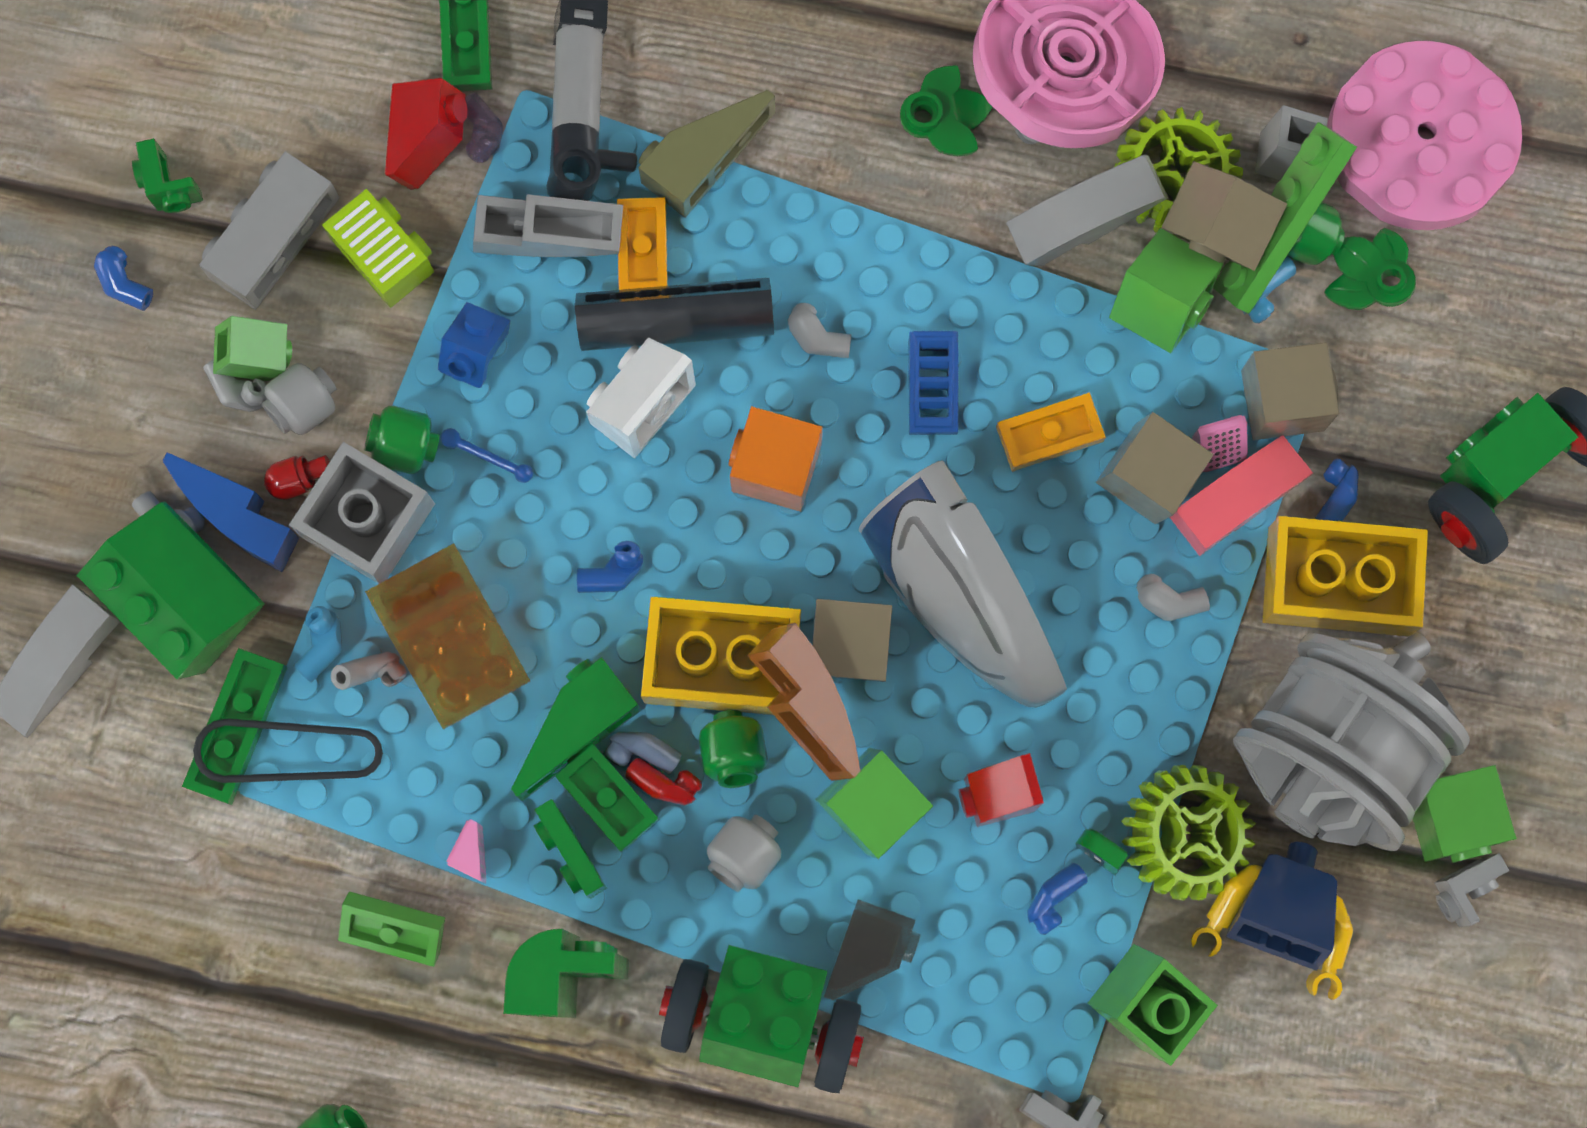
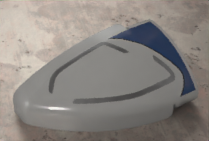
[858,460,1067,708]

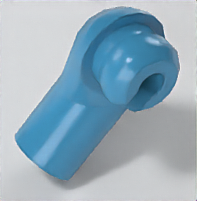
[1243,256,1296,324]
[293,606,342,683]

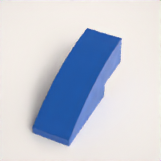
[162,452,299,572]

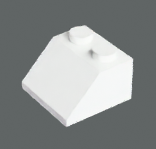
[586,338,696,459]

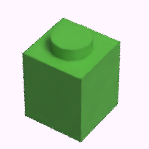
[213,316,292,381]

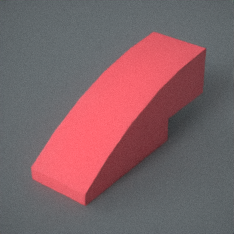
[1170,435,1313,556]

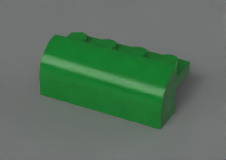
[503,929,629,1018]

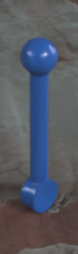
[440,428,534,483]

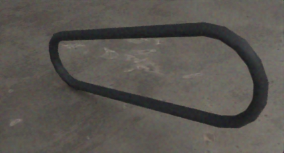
[193,718,383,783]

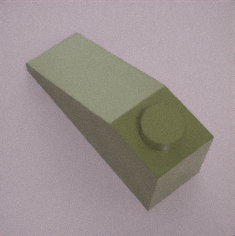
[638,90,776,218]

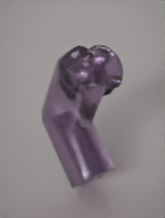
[465,92,503,163]

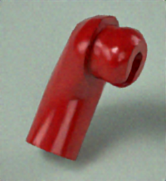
[625,758,702,806]

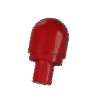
[264,455,330,500]

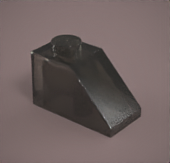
[823,899,921,1001]

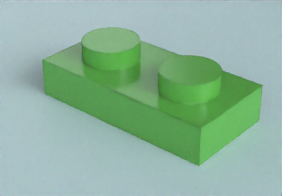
[338,891,445,967]

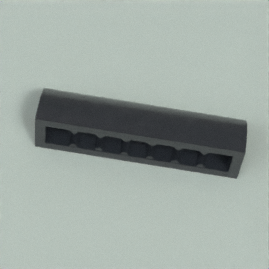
[575,278,774,351]

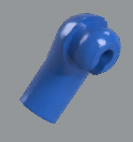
[94,246,153,311]
[1315,459,1359,522]
[577,541,643,593]
[1027,863,1088,935]

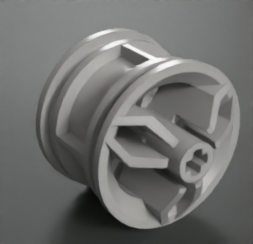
[1233,633,1470,851]

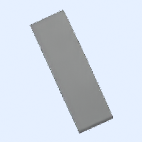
[1006,155,1168,266]
[473,194,623,257]
[0,584,120,738]

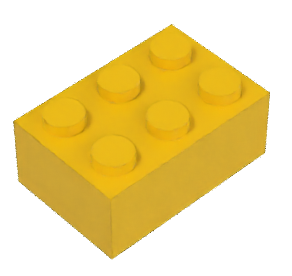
[1262,516,1428,637]
[641,597,801,715]

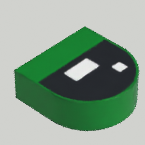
[1075,828,1128,876]

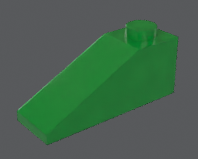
[511,657,641,801]

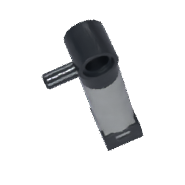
[546,0,637,201]

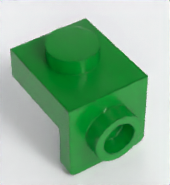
[132,138,203,213]

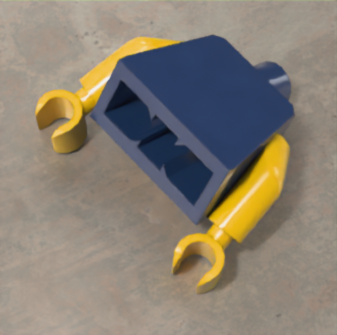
[1191,842,1353,1000]

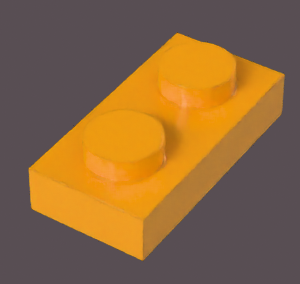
[617,197,668,290]
[996,392,1106,472]

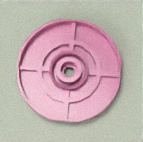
[973,0,1165,148]
[1327,41,1522,230]

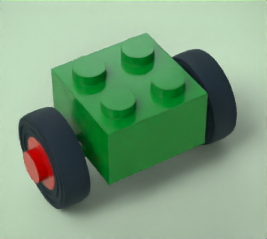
[1428,387,1587,564]
[659,945,864,1093]

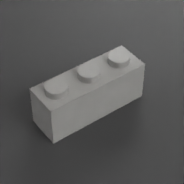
[199,151,340,310]

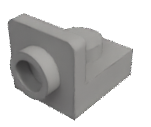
[1434,853,1509,927]
[1019,1090,1103,1128]

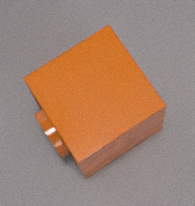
[729,406,823,512]

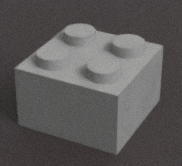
[289,442,435,586]

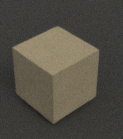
[1161,161,1287,271]
[1241,342,1339,440]
[1096,412,1214,524]
[813,599,892,682]

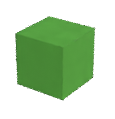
[1109,228,1223,354]
[815,748,933,859]
[1413,765,1517,863]
[1088,944,1218,1066]

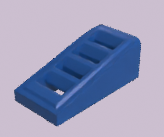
[908,331,958,435]

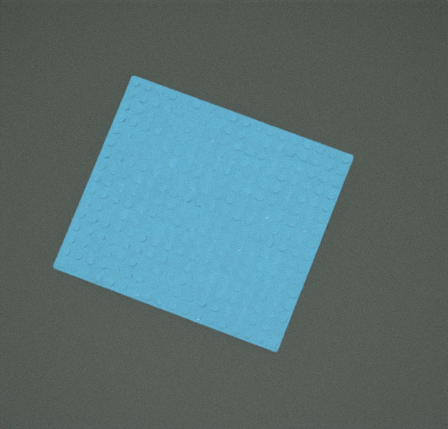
[238,90,1304,1103]

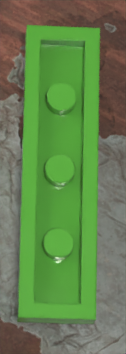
[1213,122,1357,314]

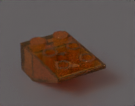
[365,543,531,730]

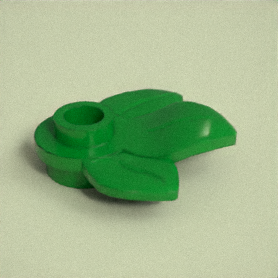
[900,65,992,157]
[1324,228,1416,310]

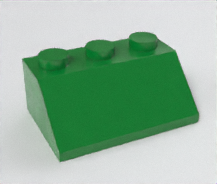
[76,501,265,680]

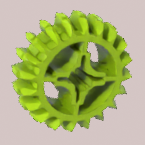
[1114,107,1243,236]
[1121,765,1256,901]

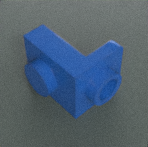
[438,302,511,388]

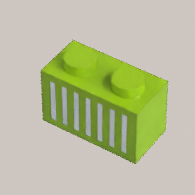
[322,188,434,308]

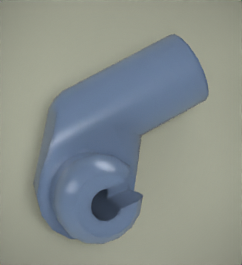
[604,731,682,774]

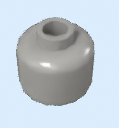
[262,363,337,435]
[707,815,781,892]

